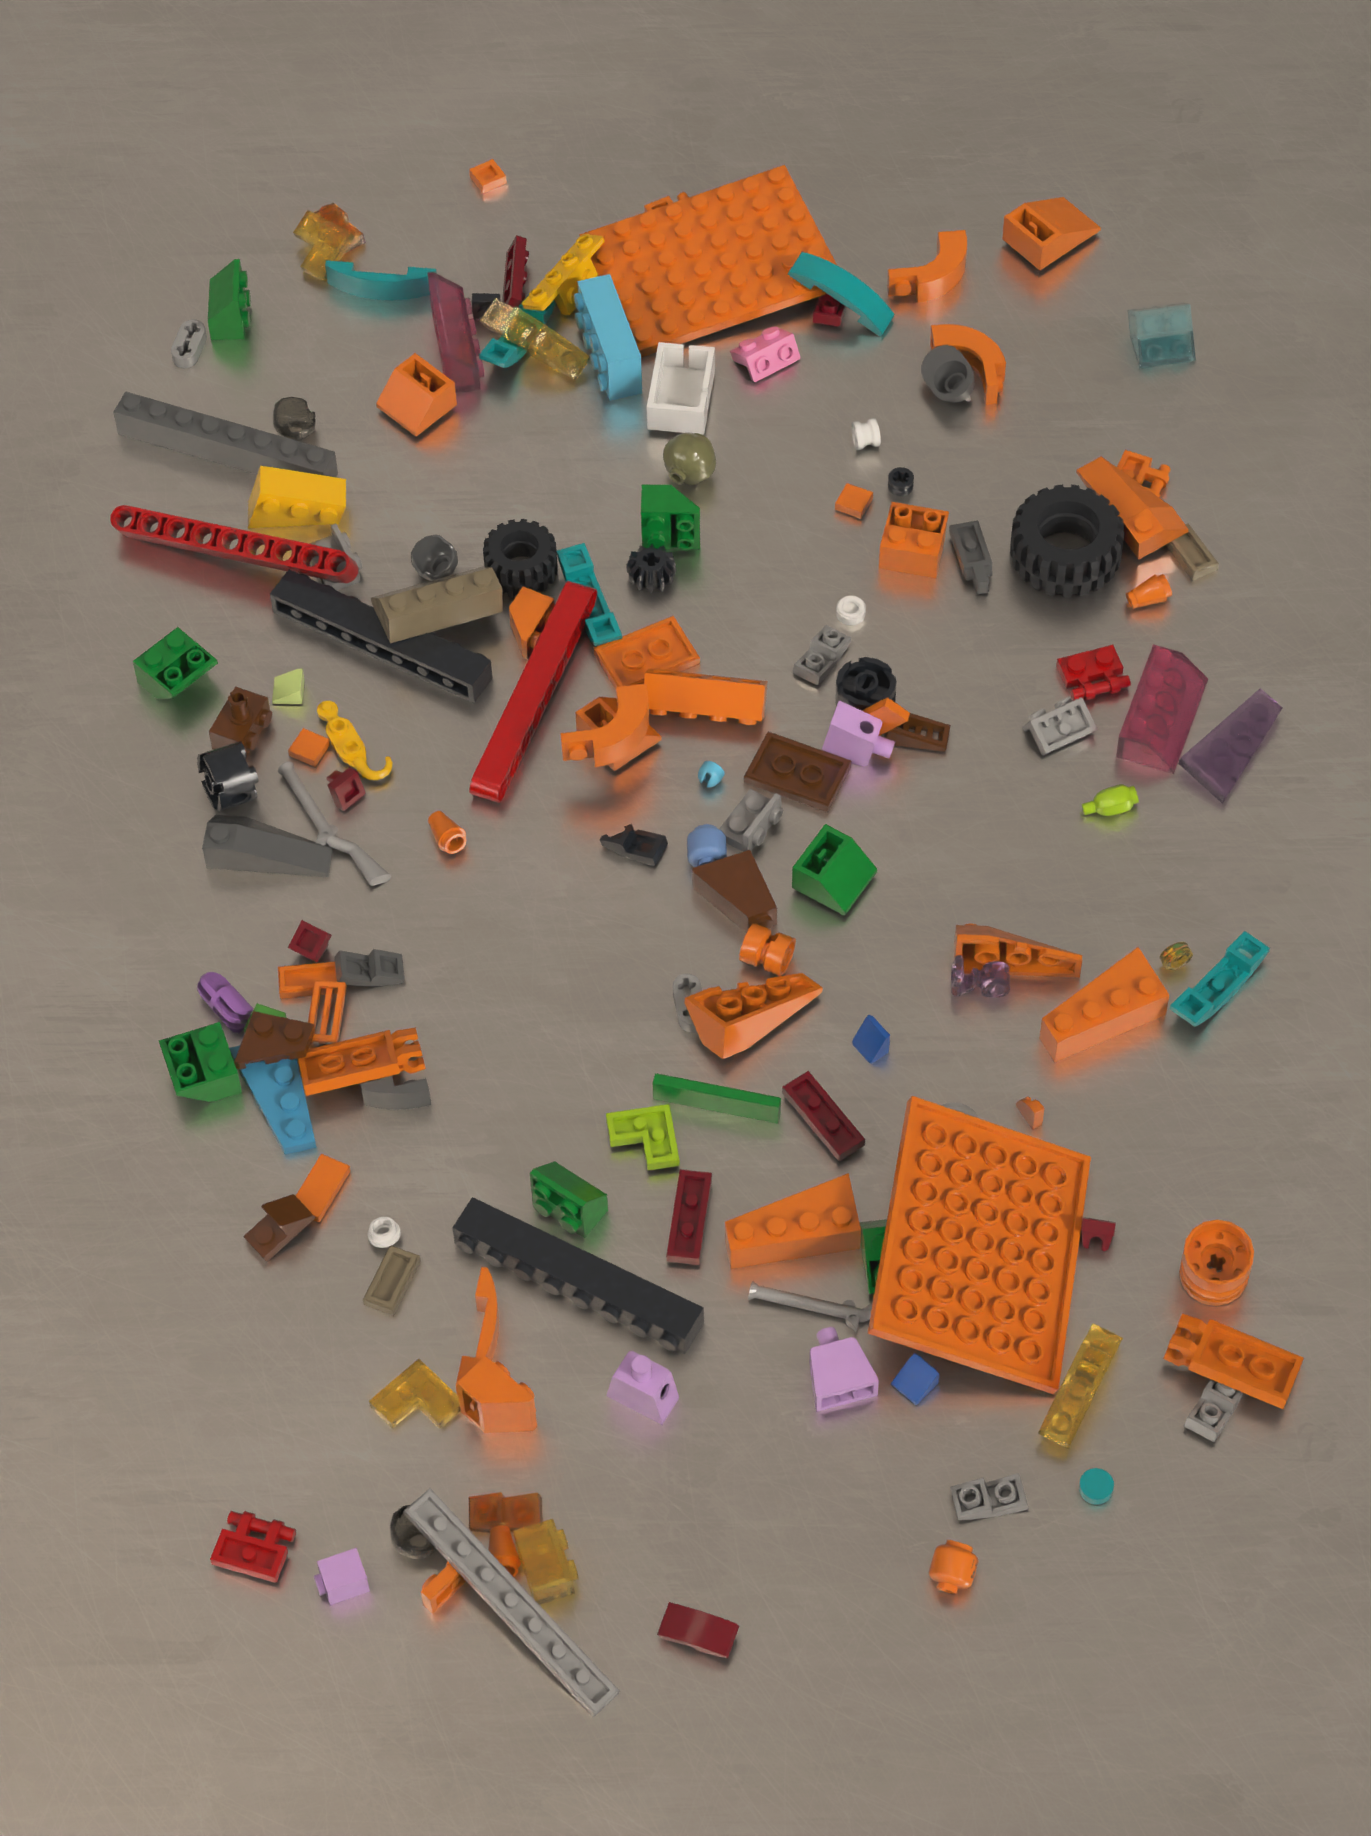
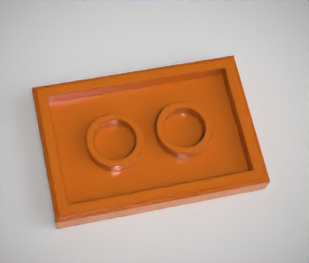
[594,616,700,689]

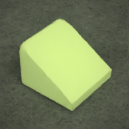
[272,668,305,704]

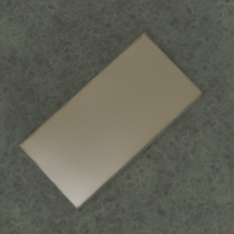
[1166,523,1219,581]
[363,1246,421,1316]

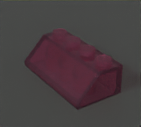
[427,272,485,393]
[1116,644,1208,774]

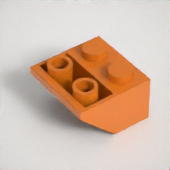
[376,353,457,437]
[879,502,949,578]
[575,696,662,771]
[457,1355,537,1433]

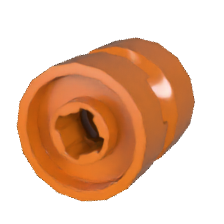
[739,923,796,976]

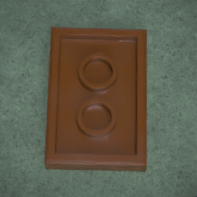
[744,731,852,812]

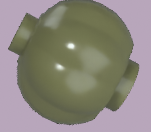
[663,432,716,485]

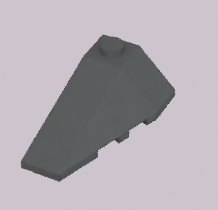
[202,815,333,877]

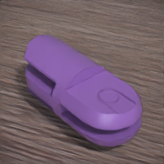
[197,972,254,1034]

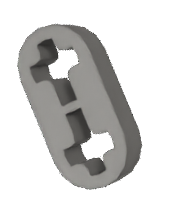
[171,319,207,368]
[673,974,702,1032]

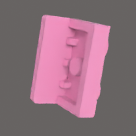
[730,327,800,382]

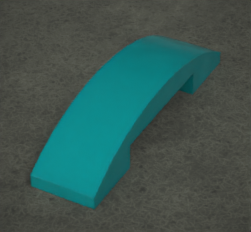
[788,252,895,337]
[325,260,438,301]
[479,290,556,368]
[557,543,622,646]
[1169,931,1270,1027]

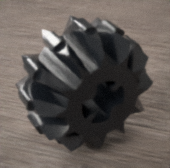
[626,543,676,594]

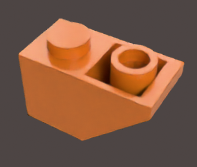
[509,586,555,659]

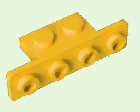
[522,234,605,315]

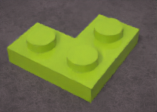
[606,1104,680,1170]

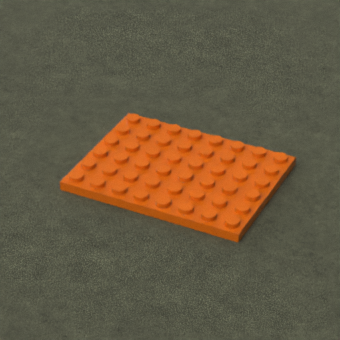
[579,165,837,358]
[867,1096,1091,1394]

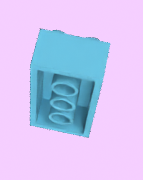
[574,274,642,401]

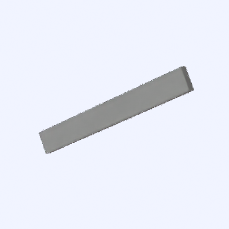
[404,1488,620,1717]

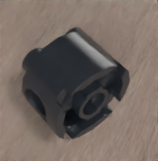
[835,657,897,711]
[197,741,259,812]

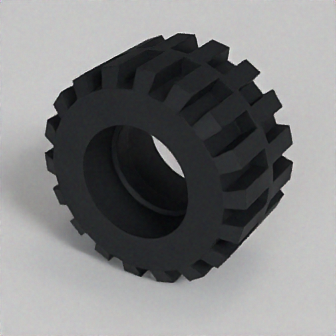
[483,519,558,598]

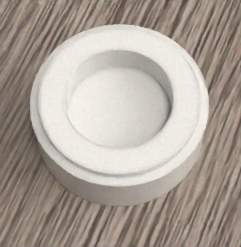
[836,596,866,625]

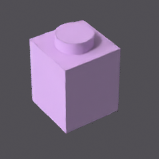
[314,1548,370,1605]

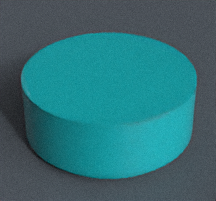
[1079,1468,1114,1505]

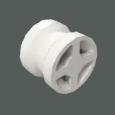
[851,418,881,450]

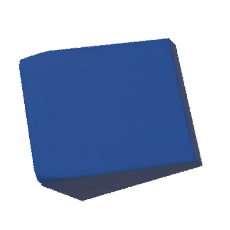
[852,1015,890,1063]
[891,1353,939,1405]

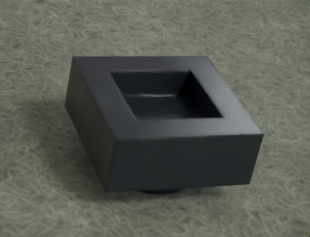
[471,293,501,321]

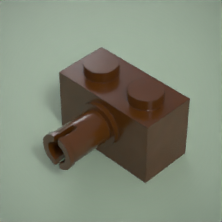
[209,686,272,759]

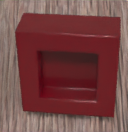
[326,767,366,811]
[288,920,332,963]
[1081,1217,1116,1251]

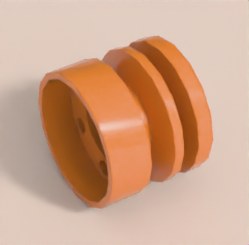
[1179,1219,1254,1306]

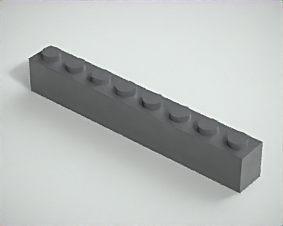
[113,391,338,477]

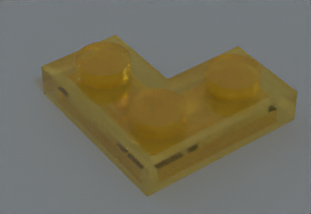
[293,210,355,282]
[369,1359,461,1429]

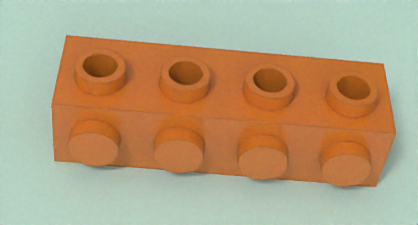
[644,669,768,725]

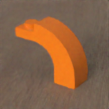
[887,230,967,303]
[930,324,1006,405]
[560,684,649,767]

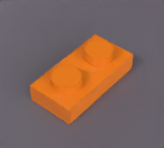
[420,1561,466,1614]

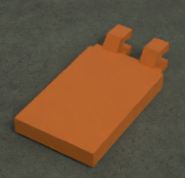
[298,1027,426,1096]
[1163,1313,1304,1409]

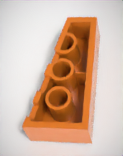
[1039,947,1170,1063]
[725,1173,861,1269]

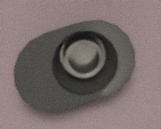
[921,345,975,403]

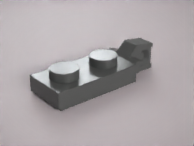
[949,520,993,594]

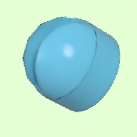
[698,761,725,788]

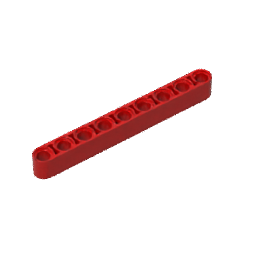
[110,505,359,583]
[469,581,597,803]

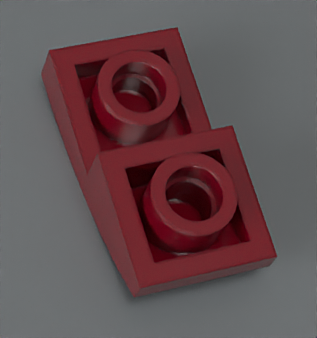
[813,294,846,327]
[657,1602,739,1659]

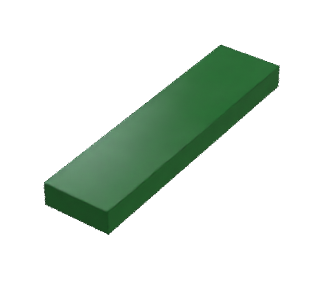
[652,1073,781,1124]

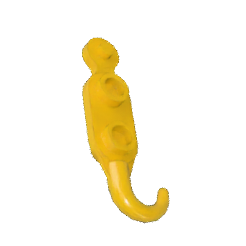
[317,701,393,780]

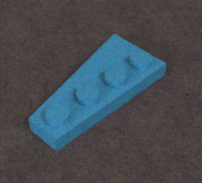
[229,1045,317,1155]

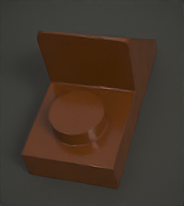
[243,1194,316,1262]

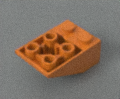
[1002,197,1101,270]

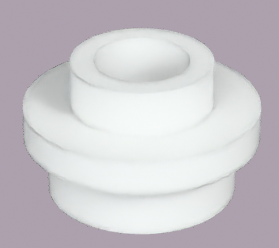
[368,1217,401,1248]

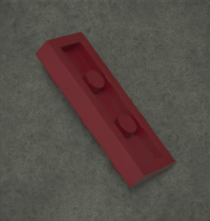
[501,235,529,317]
[782,1071,865,1161]
[666,1169,712,1265]

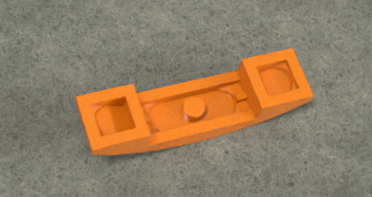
[456,1267,499,1401]

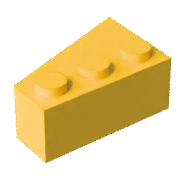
[248,465,346,529]

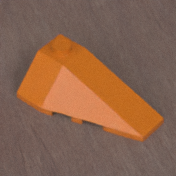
[1076,456,1189,560]
[954,923,1082,978]
[684,973,823,1059]

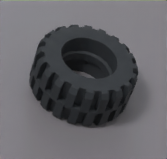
[1010,484,1124,597]

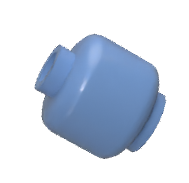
[687,824,727,867]

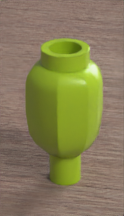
[1081,784,1139,816]

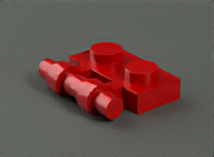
[1056,645,1131,701]
[210,1511,296,1583]

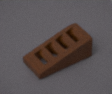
[884,713,951,752]

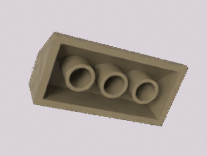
[371,567,503,643]

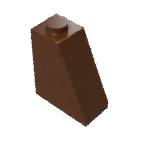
[692,850,777,933]

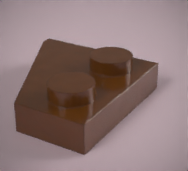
[234,1011,315,1069]

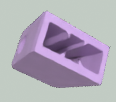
[822,701,895,766]
[809,1327,879,1412]
[607,1351,679,1425]

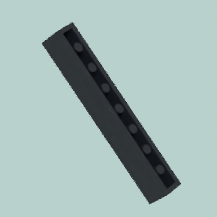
[270,569,493,703]
[452,1197,704,1354]

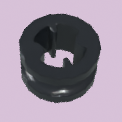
[888,467,914,496]

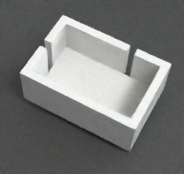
[647,342,715,435]

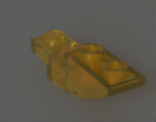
[480,298,591,381]
[1038,1323,1123,1449]

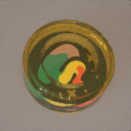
[1159,942,1193,970]

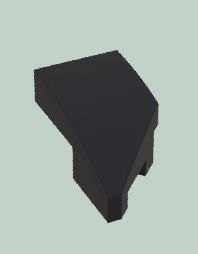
[600,823,668,866]

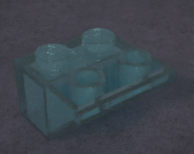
[1128,303,1196,368]

